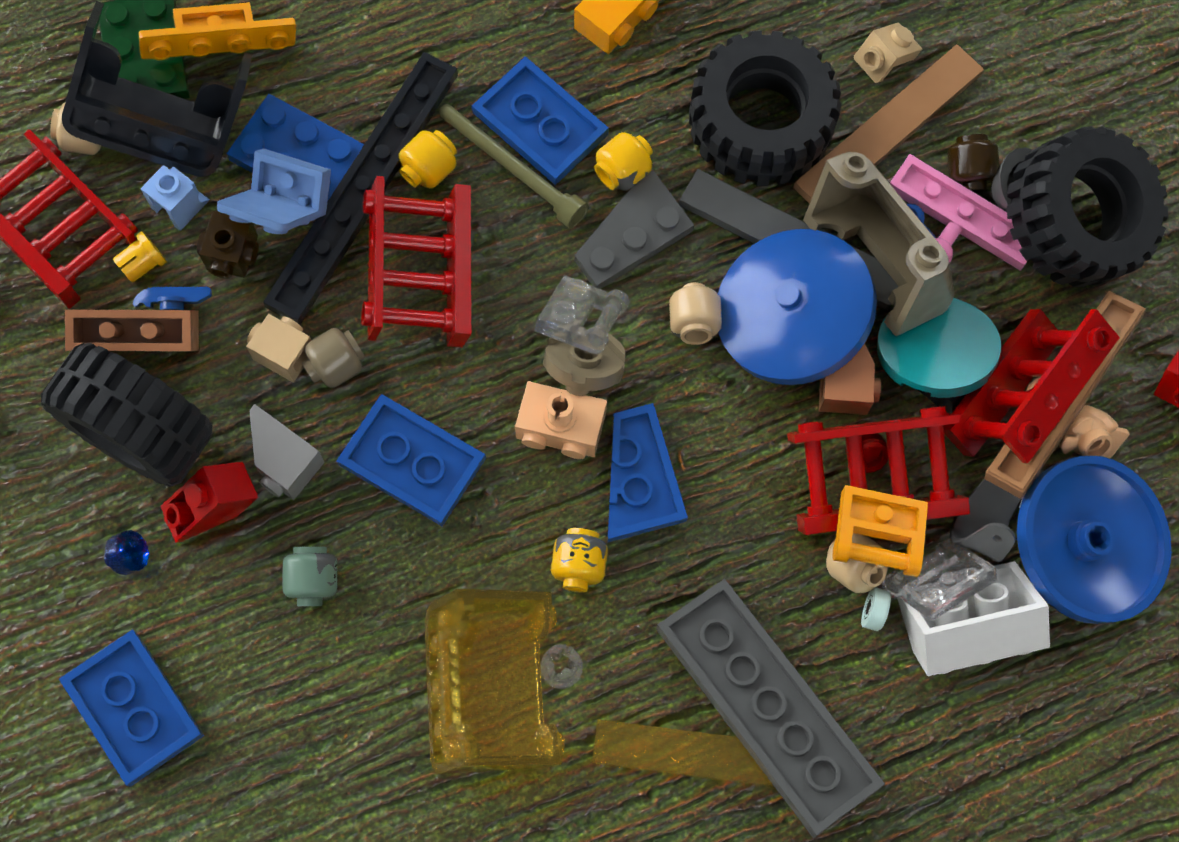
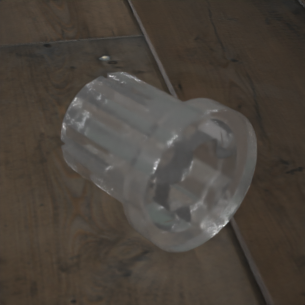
[540,644,583,689]

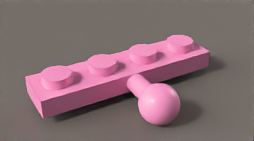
[890,154,1028,271]

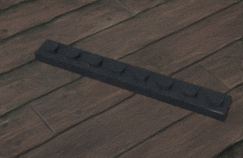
[263,52,458,325]

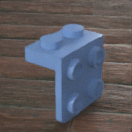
[217,148,331,234]

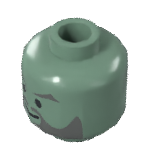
[282,547,337,606]

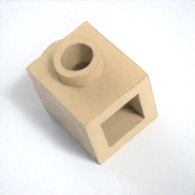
[246,313,311,383]

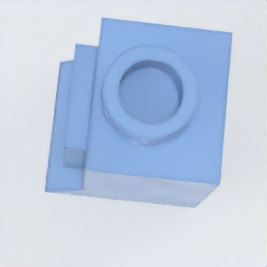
[141,165,210,231]

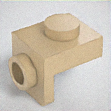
[854,22,922,83]

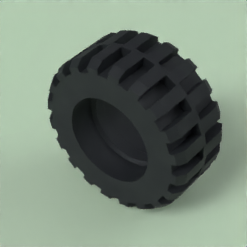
[689,30,842,186]
[1006,126,1168,287]
[41,343,213,487]

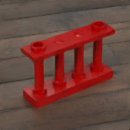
[0,129,138,309]
[361,176,472,348]
[943,309,1120,463]
[787,406,970,535]

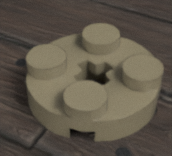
[543,326,626,396]

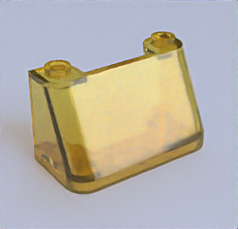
[425,589,564,774]

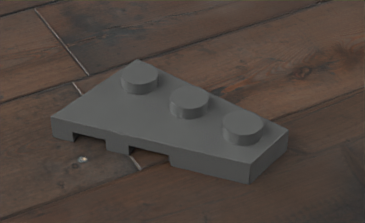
[575,169,694,292]

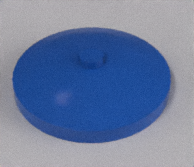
[718,229,877,385]
[1017,456,1171,624]

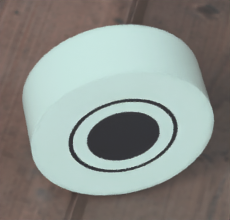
[861,587,891,631]

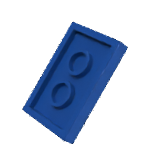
[472,56,609,185]
[226,93,364,202]
[336,394,486,527]
[59,629,204,787]

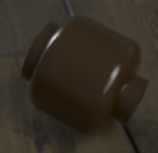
[947,134,1000,193]

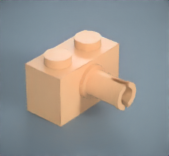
[515,381,607,459]

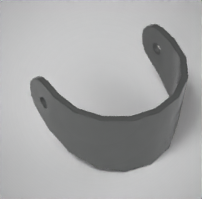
[950,479,1021,562]

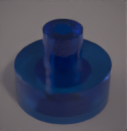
[104,530,149,575]

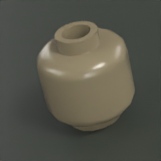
[302,328,365,388]

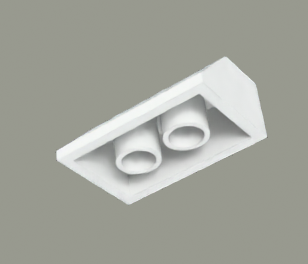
[896,561,1050,676]

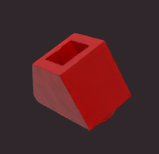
[160,461,259,543]

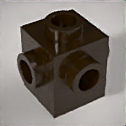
[197,211,259,279]

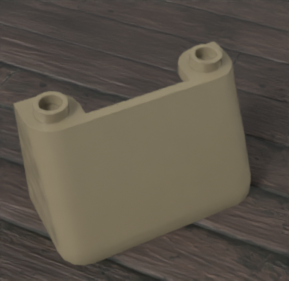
[803,152,955,337]

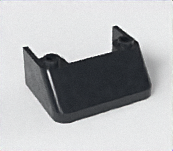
[62,1,252,177]

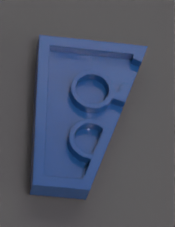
[607,403,688,543]

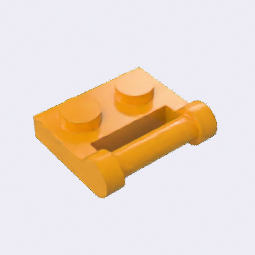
[832,485,928,577]

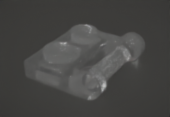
[534,275,629,354]
[882,538,997,621]

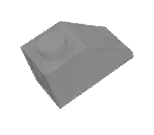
[249,404,325,500]

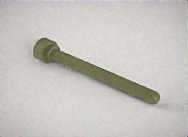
[439,104,589,229]

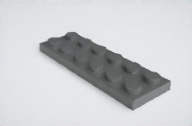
[656,579,885,838]

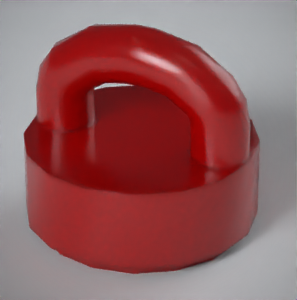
[845,433,889,473]

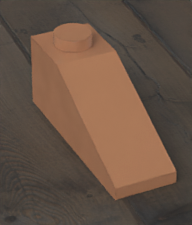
[819,343,881,415]

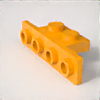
[138,2,296,60]

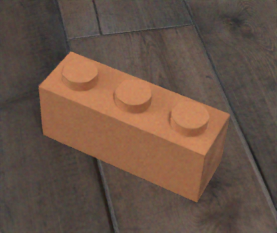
[65,309,199,351]

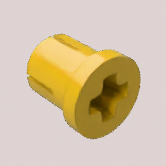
[113,231,167,283]

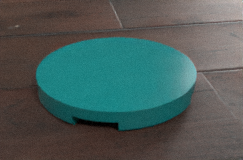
[877,298,1001,398]

